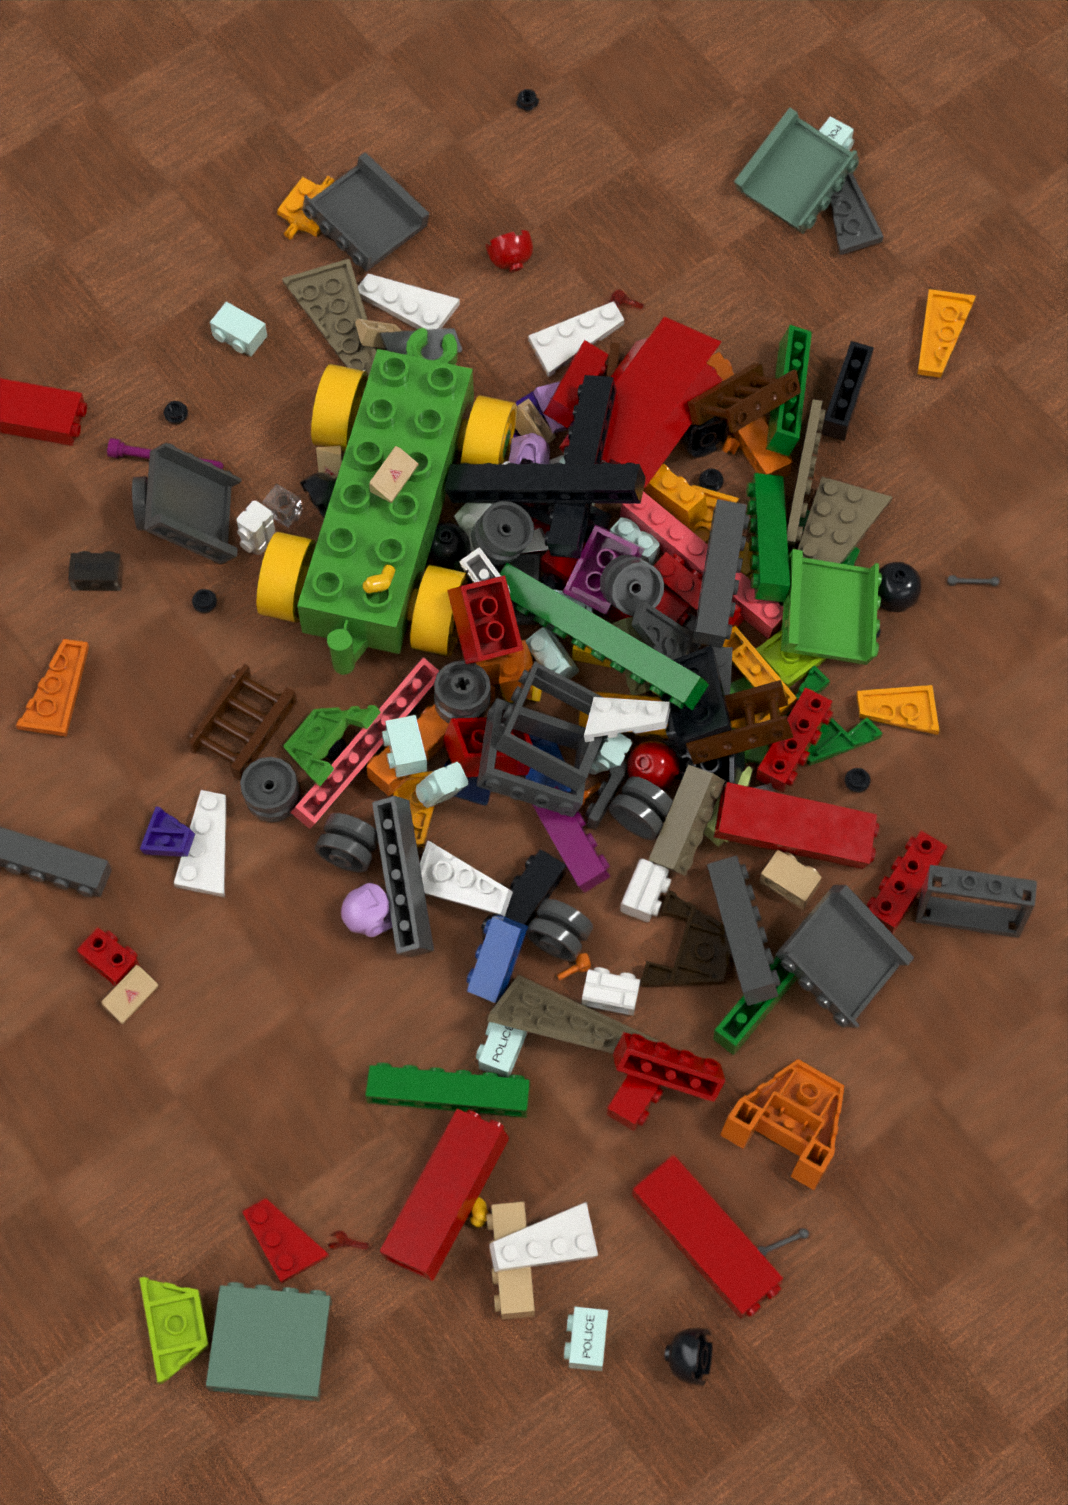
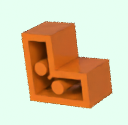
[476,640,534,702]

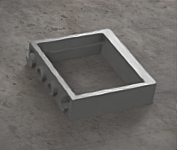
[494,661,603,792]
[477,698,586,817]
[915,865,1037,938]

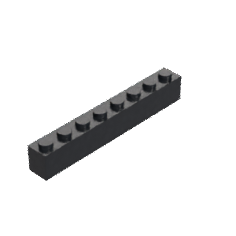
[545,375,617,559]
[444,463,646,504]

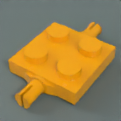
[277,176,335,239]

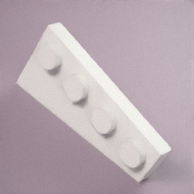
[358,274,460,329]
[528,301,624,378]
[174,790,227,897]
[420,841,513,916]
[489,1202,598,1272]

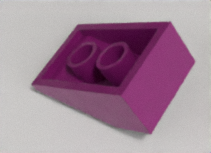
[562,525,645,615]

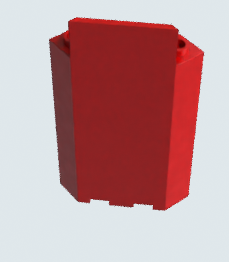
[558,316,723,488]

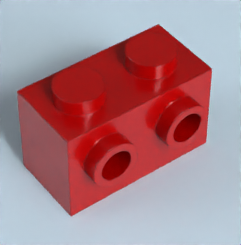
[76,927,140,987]
[607,1074,664,1132]

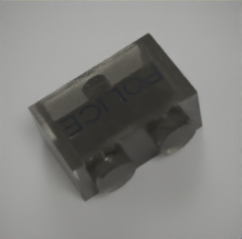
[68,551,123,591]

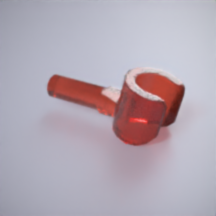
[609,289,644,309]
[328,1230,368,1250]

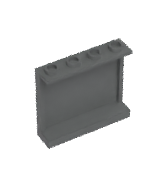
[302,152,429,272]
[144,443,242,564]
[775,885,914,1028]

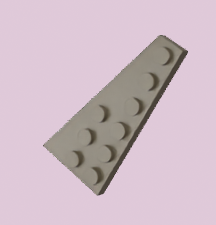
[282,258,377,376]
[787,399,826,548]
[780,477,893,606]
[487,975,661,1053]

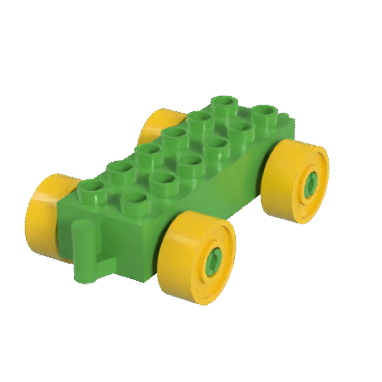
[256,328,517,675]

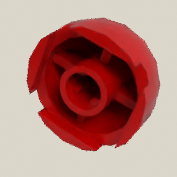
[485,230,533,272]
[627,741,679,791]

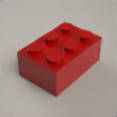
[447,575,523,664]
[443,717,532,777]

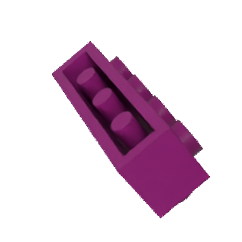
[532,786,611,893]

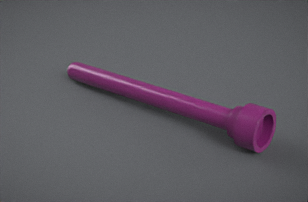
[107,438,223,469]

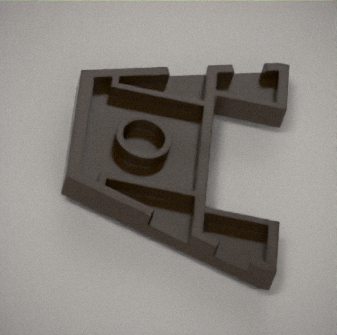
[640,890,732,987]

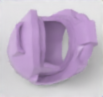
[509,433,550,464]
[341,883,392,937]

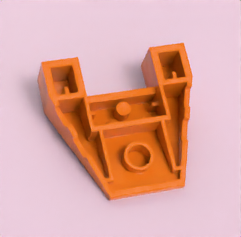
[720,1059,844,1190]

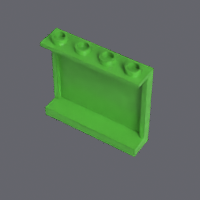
[781,549,882,665]

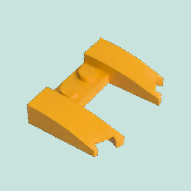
[722,626,798,729]

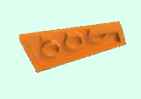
[16,639,89,737]

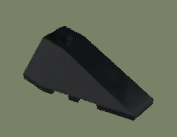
[639,741,745,786]

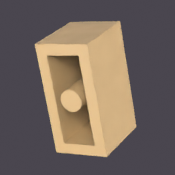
[759,850,822,910]

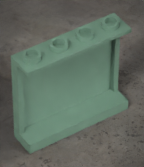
[734,108,859,234]
[206,1282,332,1402]

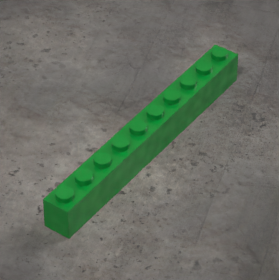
[500,563,709,710]

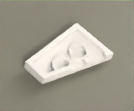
[584,697,671,742]

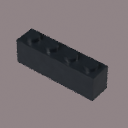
[821,341,874,441]
[481,849,566,940]

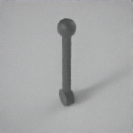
[947,575,1000,586]
[757,1228,809,1257]

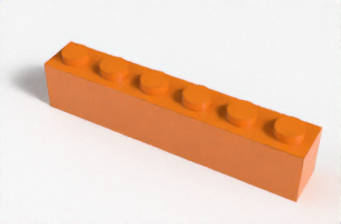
[707,352,793,478]
[367,684,495,796]

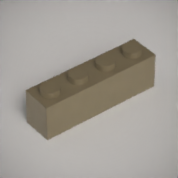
[649,765,725,876]

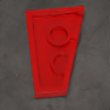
[242,1198,330,1284]

